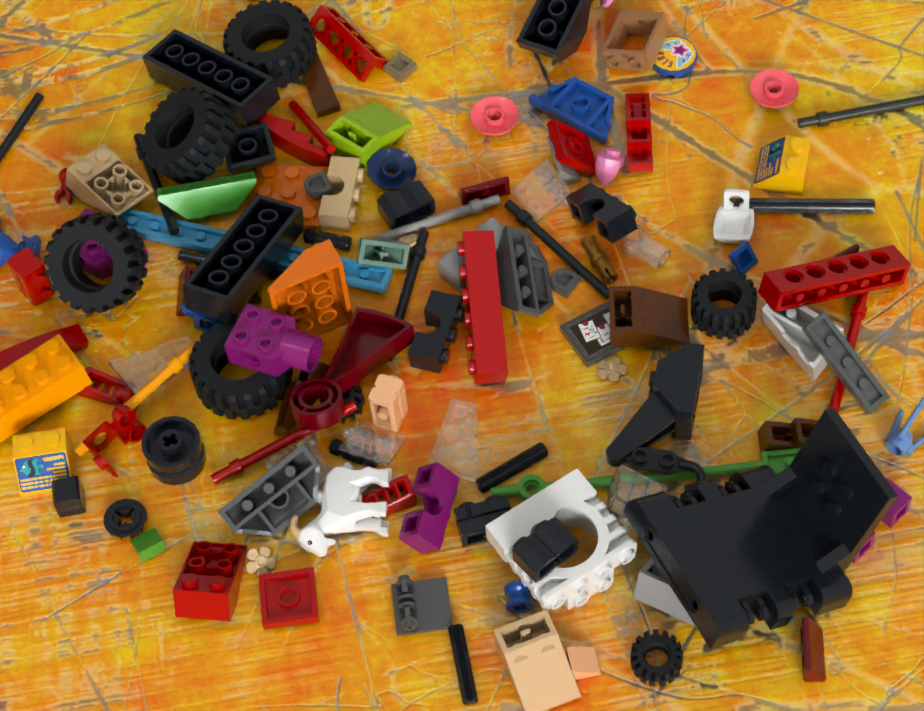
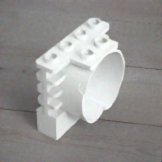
[485,468,637,611]

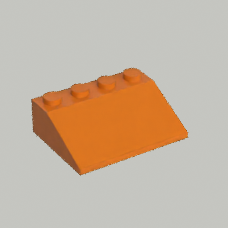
[267,239,353,336]

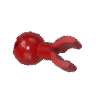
[54,168,73,205]

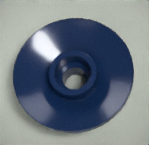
[367,148,416,190]

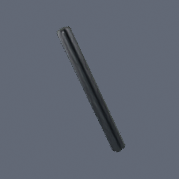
[729,198,875,214]

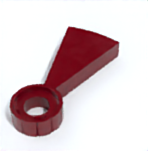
[289,307,415,430]

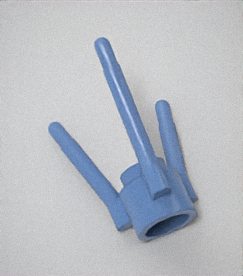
[885,397,924,457]

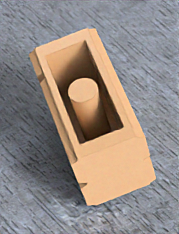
[368,374,408,433]

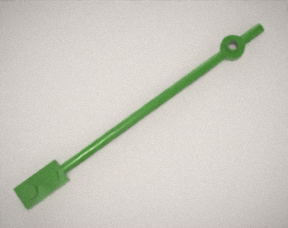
[491,448,800,501]

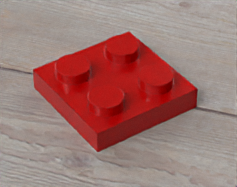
[547,118,596,176]
[258,567,320,630]

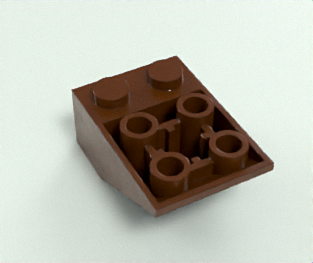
[609,286,690,348]

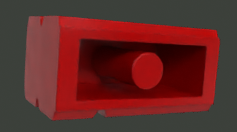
[7,248,55,306]

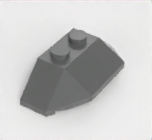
[496,225,554,317]
[218,443,321,536]

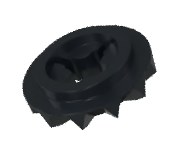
[104,499,147,540]

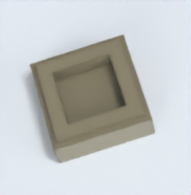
[383,53,417,83]

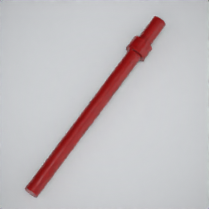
[828,292,869,413]
[211,400,358,485]

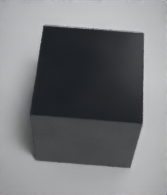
[52,476,86,518]

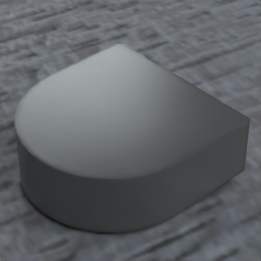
[304,171,333,199]
[550,269,581,298]

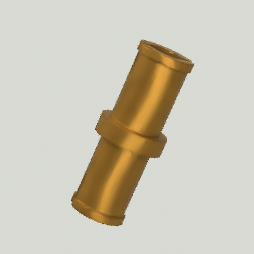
[581,235,619,285]

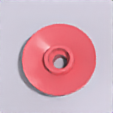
[750,69,799,108]
[470,96,519,136]

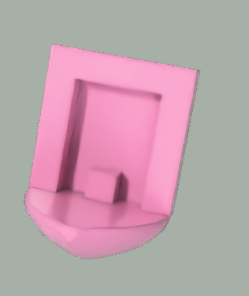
[595,148,627,186]

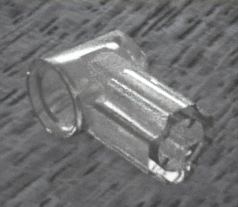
[622,225,671,269]

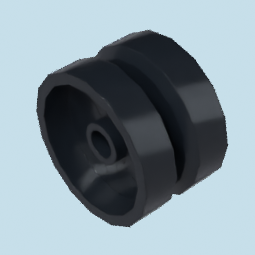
[142,416,206,486]

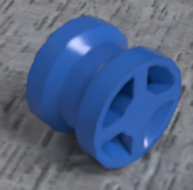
[504,581,534,614]

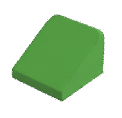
[130,527,167,563]

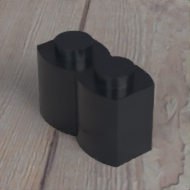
[377,180,436,230]
[512,517,578,583]

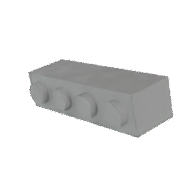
[633,558,739,645]

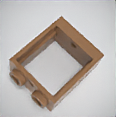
[602,10,669,70]

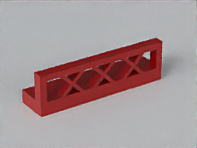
[310,5,389,82]

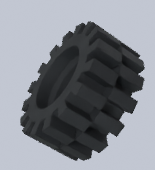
[631,629,683,687]

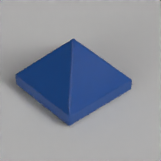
[728,240,758,274]

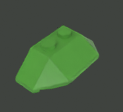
[157,171,257,221]

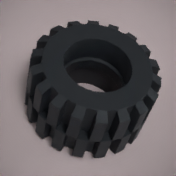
[691,268,758,340]

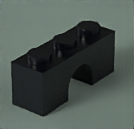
[566,183,638,243]
[408,290,465,373]

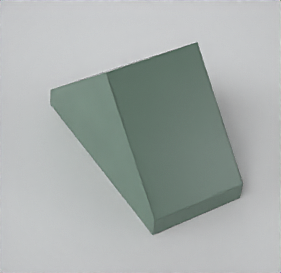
[356,236,410,270]

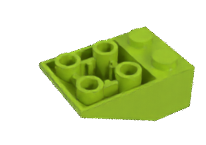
[326,101,412,171]

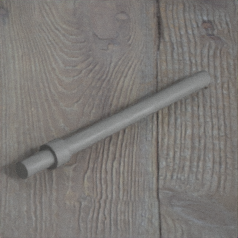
[357,194,501,247]

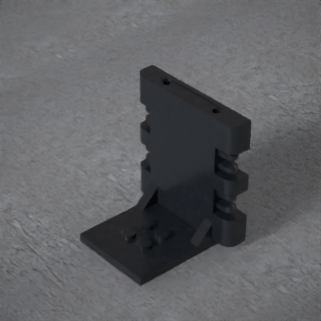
[623,408,898,649]

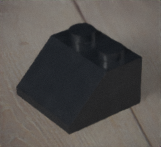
[225,122,277,172]

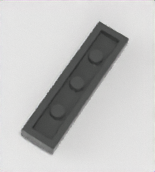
[802,311,890,414]

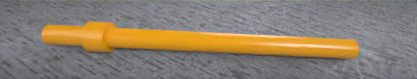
[73,344,193,457]

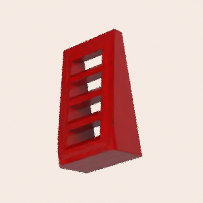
[76,366,135,406]
[362,474,418,518]

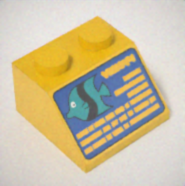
[752,135,811,196]
[12,428,74,497]

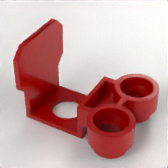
[82,405,147,478]

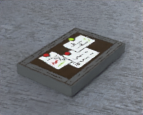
[560,301,627,368]

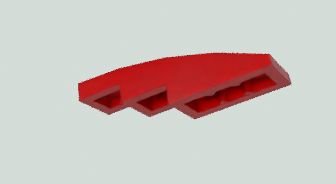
[625,93,653,172]
[252,113,331,167]
[0,324,89,371]

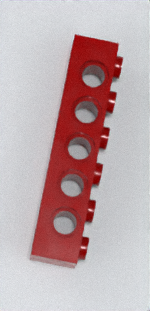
[758,245,911,312]

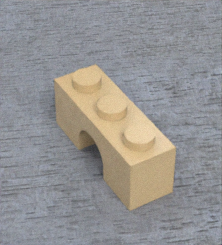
[318,156,366,232]

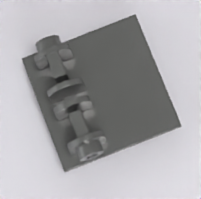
[391,575,453,636]

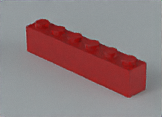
[457,230,508,384]

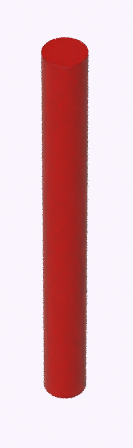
[288,100,336,153]

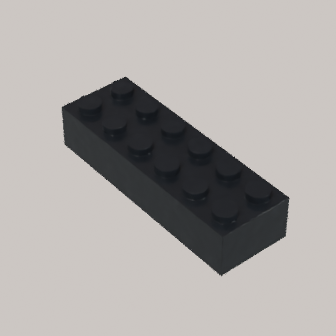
[142,29,280,127]
[183,194,304,323]

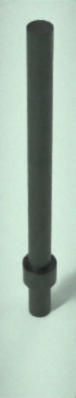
[797,95,924,128]

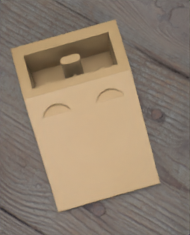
[66,144,154,218]
[493,609,581,711]

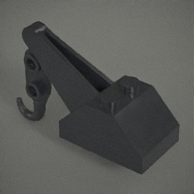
[516,0,594,61]
[606,343,705,489]

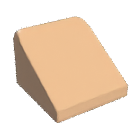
[566,646,601,680]

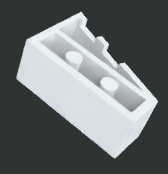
[762,303,844,382]

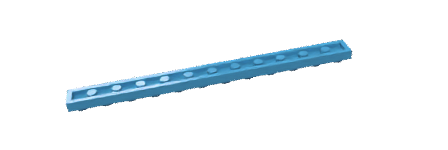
[116,209,393,294]

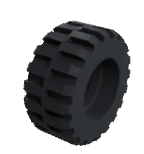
[223,0,317,89]
[142,87,235,184]
[44,212,148,313]
[189,320,293,420]

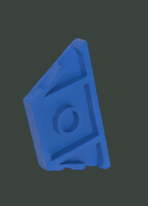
[529,77,614,145]

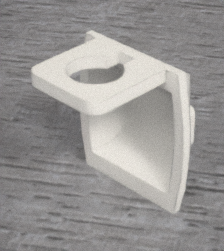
[713,189,754,244]

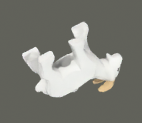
[289,462,393,557]

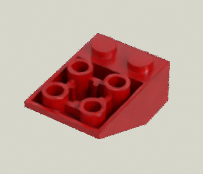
[173,541,248,622]

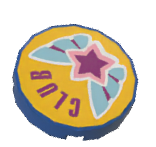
[653,36,697,77]

